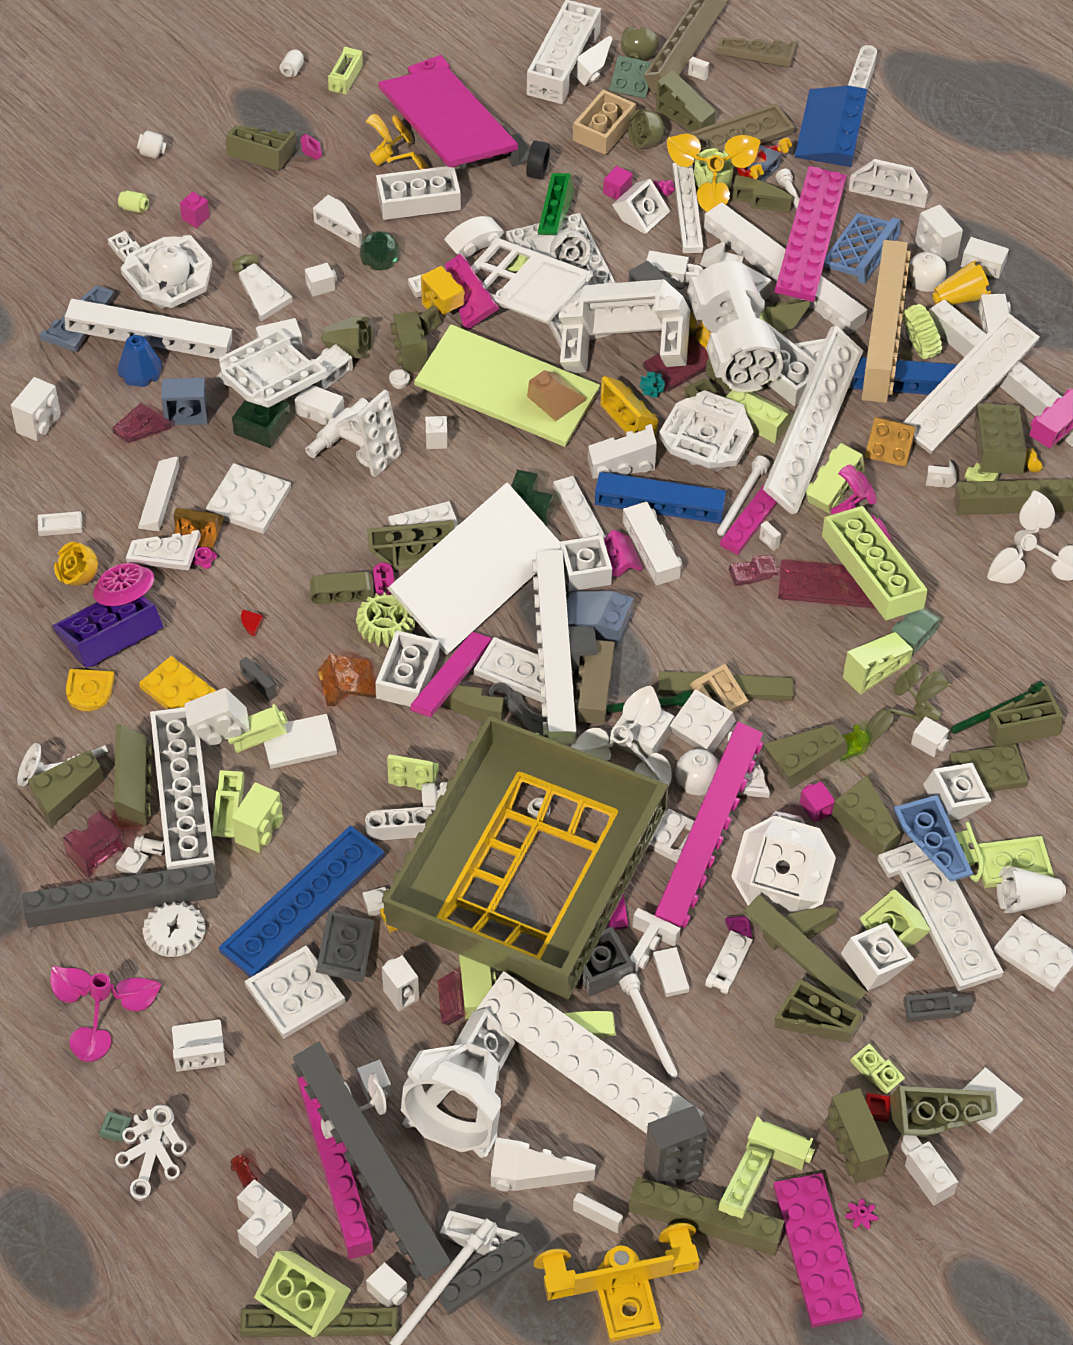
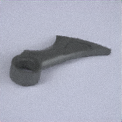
[488,683,547,738]

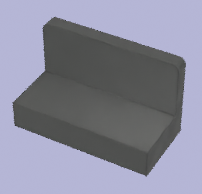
[502,125,529,167]
[568,626,597,671]

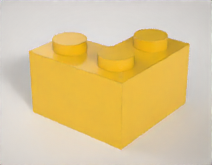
[421,266,465,315]

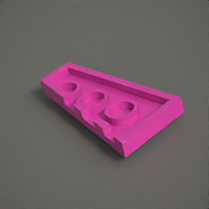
[445,254,500,330]

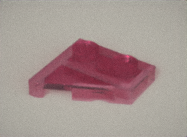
[112,403,171,443]

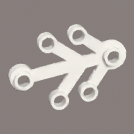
[115,1105,186,1201]

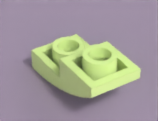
[850,1043,905,1094]

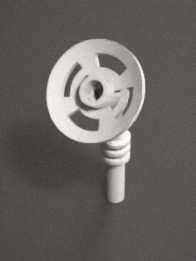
[17,743,108,787]

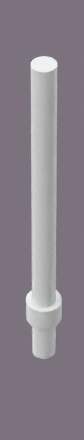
[389,1218,494,1345]

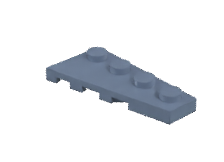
[39,285,115,352]

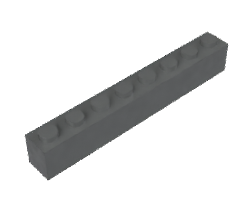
[22,863,217,928]

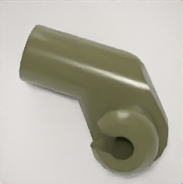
[232,254,259,272]

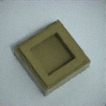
[419,305,441,334]

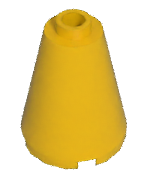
[932,260,991,305]

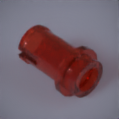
[230,1154,258,1188]

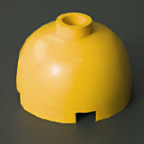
[54,542,98,586]

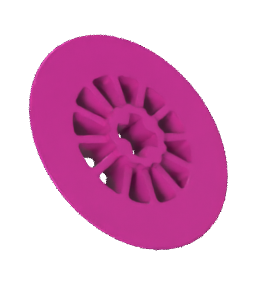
[93,563,154,606]

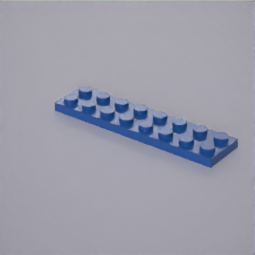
[218,825,385,977]

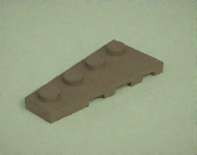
[716,37,797,67]

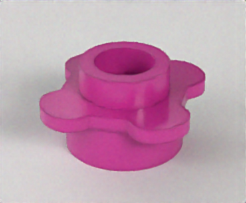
[192,547,217,569]

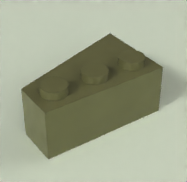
[656,70,716,132]
[390,311,428,373]
[28,750,104,828]

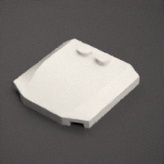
[219,328,328,407]

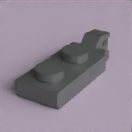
[903,991,973,1022]

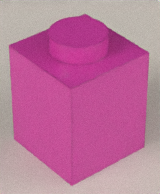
[603,166,633,200]
[180,191,210,228]
[799,781,835,823]

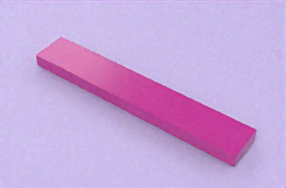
[411,632,492,717]

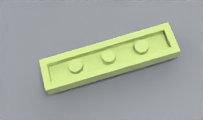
[718,1145,773,1219]

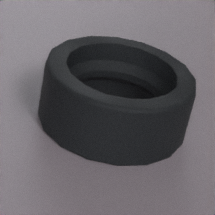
[526,140,550,180]

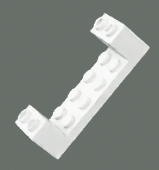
[527,0,601,104]

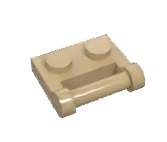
[690,664,748,712]

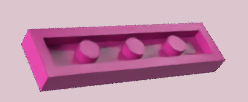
[720,485,778,555]

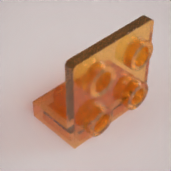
[318,654,376,707]

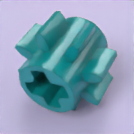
[639,372,665,397]

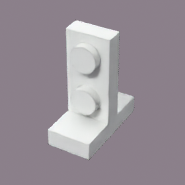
[630,908,680,975]

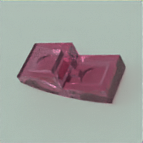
[728,555,779,586]

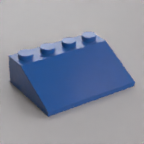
[794,85,867,167]

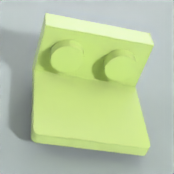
[387,754,439,790]

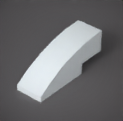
[440,1210,520,1256]

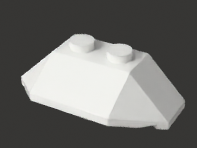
[849,159,928,208]

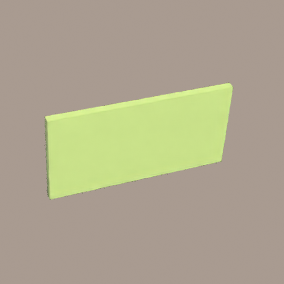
[414,325,600,447]

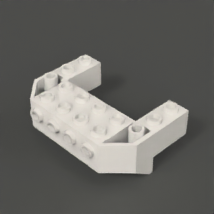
[558,279,690,373]

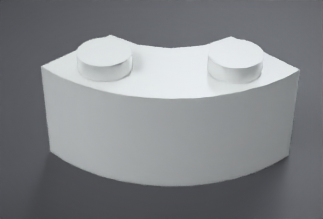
[444,216,504,258]

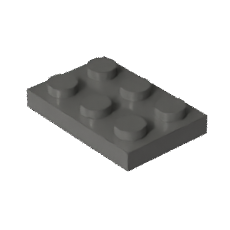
[316,911,375,982]

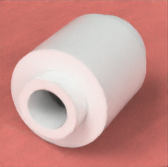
[279,50,304,78]

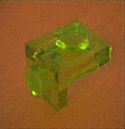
[839,724,869,761]

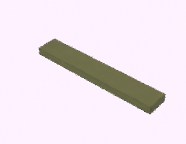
[658,671,793,701]
[742,895,867,1007]
[240,1307,398,1337]

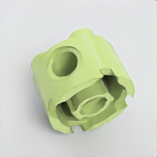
[694,148,734,189]

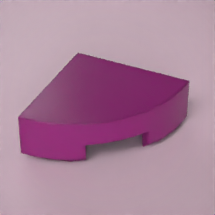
[725,916,752,939]

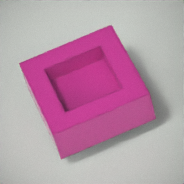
[300,134,322,160]

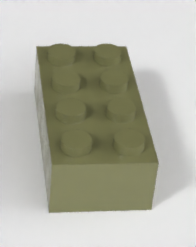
[974,403,1027,474]

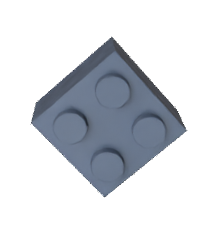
[161,378,208,426]

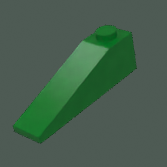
[537,173,574,235]

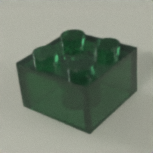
[232,400,291,448]

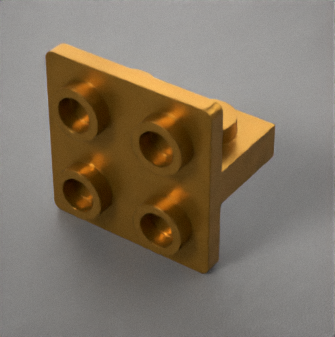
[865,417,916,467]
[173,508,224,551]

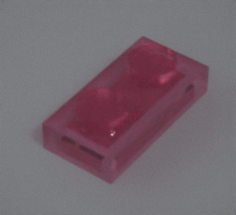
[437,971,465,1026]

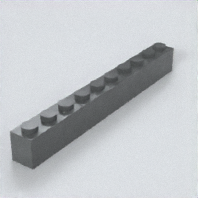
[291,1041,451,1281]

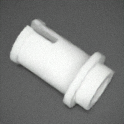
[134,835,164,856]

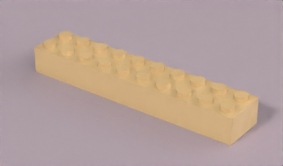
[862,240,911,403]

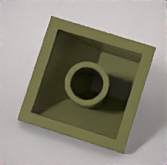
[764,300,810,334]

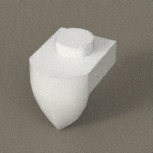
[925,461,957,488]

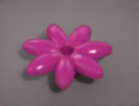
[845,1199,878,1230]

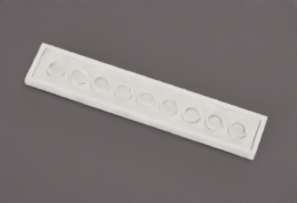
[763,326,863,514]
[475,971,704,1134]

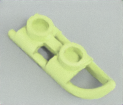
[955,822,984,882]

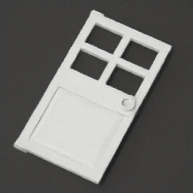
[471,237,593,324]

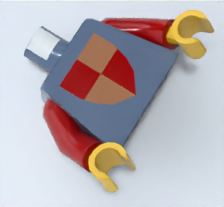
[736,137,792,182]

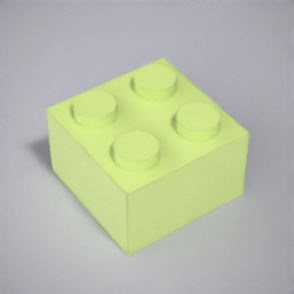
[232,782,284,853]

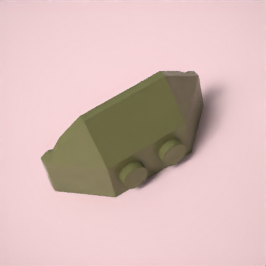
[367,520,455,570]

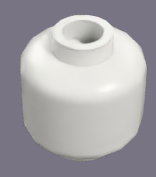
[137,131,166,159]

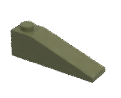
[890,1086,997,1136]

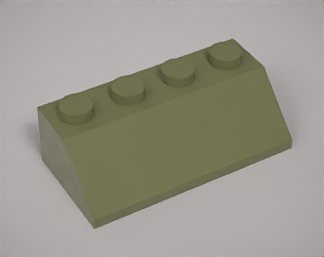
[114,724,152,827]

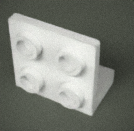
[172,1020,226,1072]

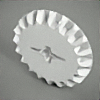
[143,900,205,957]

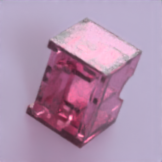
[63,811,126,878]

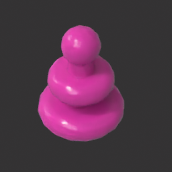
[653,180,675,196]

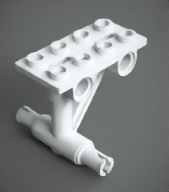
[305,390,401,477]

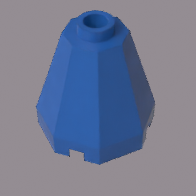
[117,335,162,387]

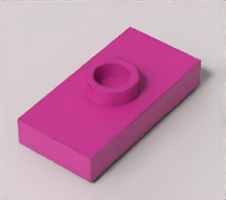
[408,55,450,74]

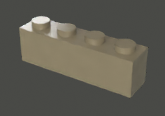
[574,640,615,725]

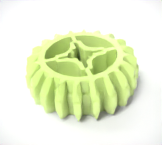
[902,304,942,359]
[356,591,416,648]

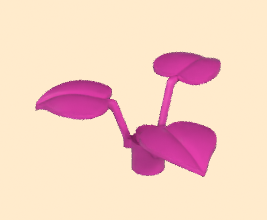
[831,464,891,542]
[50,966,161,1062]

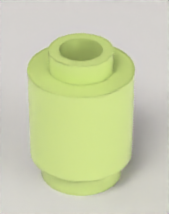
[118,190,149,213]

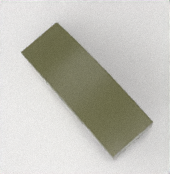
[733,175,792,213]
[443,686,504,722]
[762,907,838,951]

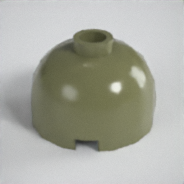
[621,26,659,61]
[628,109,664,149]

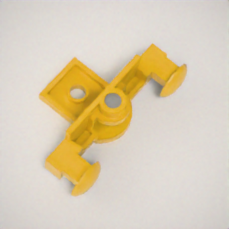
[533,1223,699,1342]

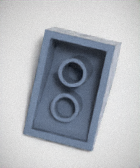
[566,591,634,646]

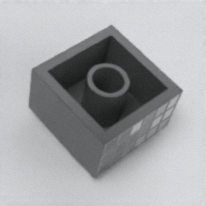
[580,927,634,997]

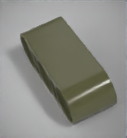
[310,572,374,604]

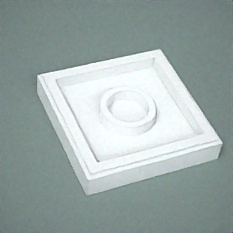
[964,1067,1023,1134]

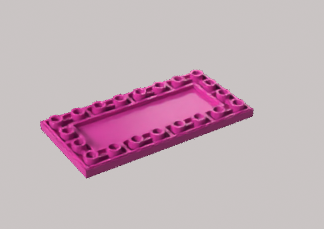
[378,66,518,168]

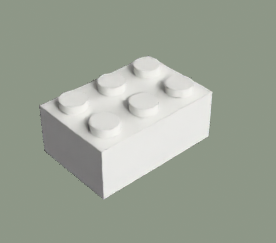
[375,630,439,707]

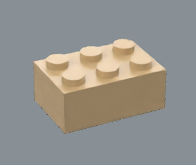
[573,90,636,155]

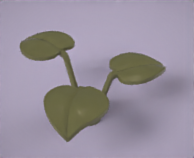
[865,663,951,747]

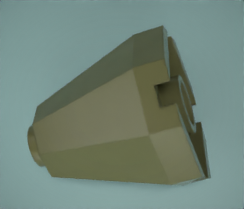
[321,316,373,358]

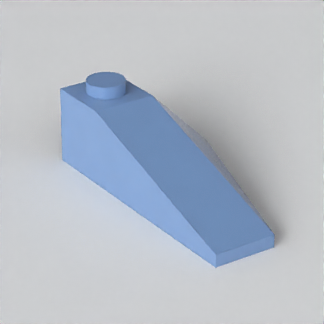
[894,795,973,882]

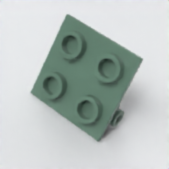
[609,55,652,99]

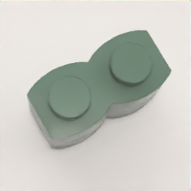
[891,608,941,654]

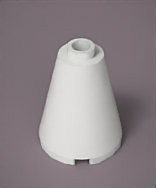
[997,866,1066,913]

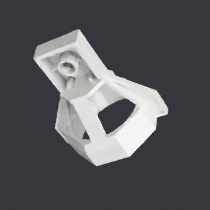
[401,1008,515,1158]

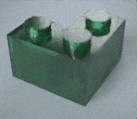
[511,469,553,527]

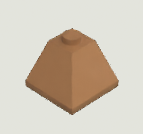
[527,370,586,421]

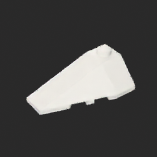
[491,1137,596,1191]

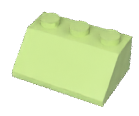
[726,390,795,443]
[254,1251,351,1337]

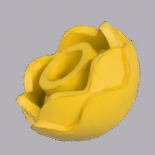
[1025,448,1044,473]

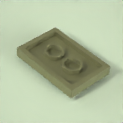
[949,744,1028,792]

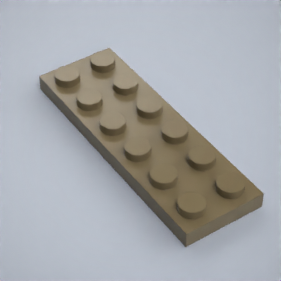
[686,103,795,167]

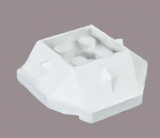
[121,235,212,309]
[659,390,754,472]
[731,815,836,916]

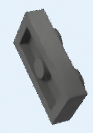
[239,657,276,701]

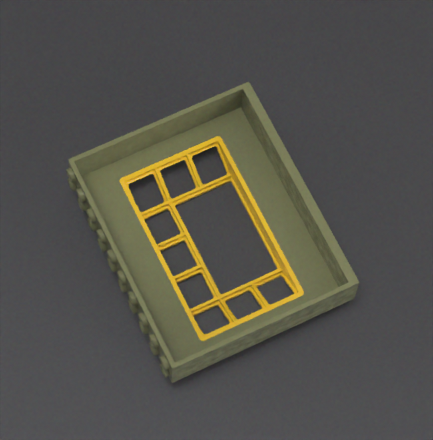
[382,716,668,999]

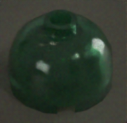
[360,231,400,270]

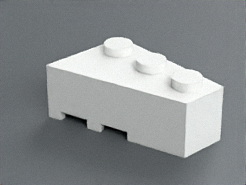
[588,424,657,479]

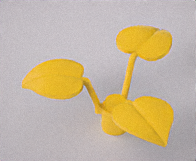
[366,114,429,170]
[667,134,760,212]

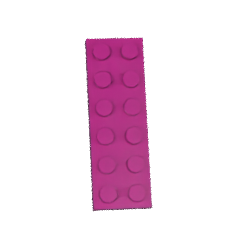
[773,1173,863,1328]

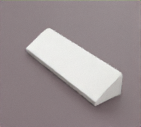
[138,457,180,531]

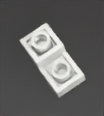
[108,231,140,263]

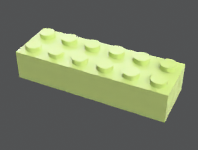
[822,506,927,621]

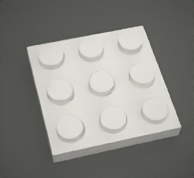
[205,463,291,534]
[245,946,345,1039]

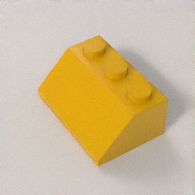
[600,376,658,435]

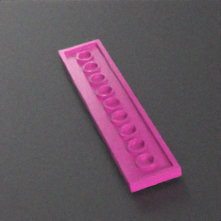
[774,166,847,302]

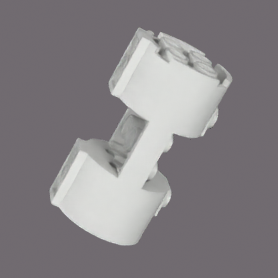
[687,261,783,392]

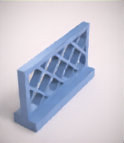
[823,213,900,284]

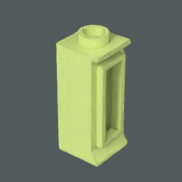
[328,47,363,95]
[228,704,288,753]
[746,1116,815,1170]

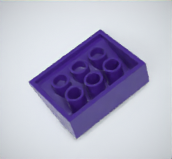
[52,596,163,668]

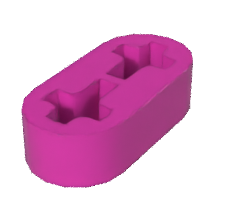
[373,563,394,596]

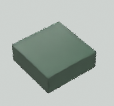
[99,1111,132,1143]

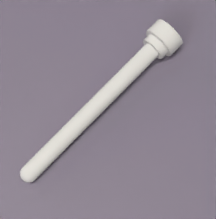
[775,169,800,209]
[717,456,770,536]
[619,974,677,1079]

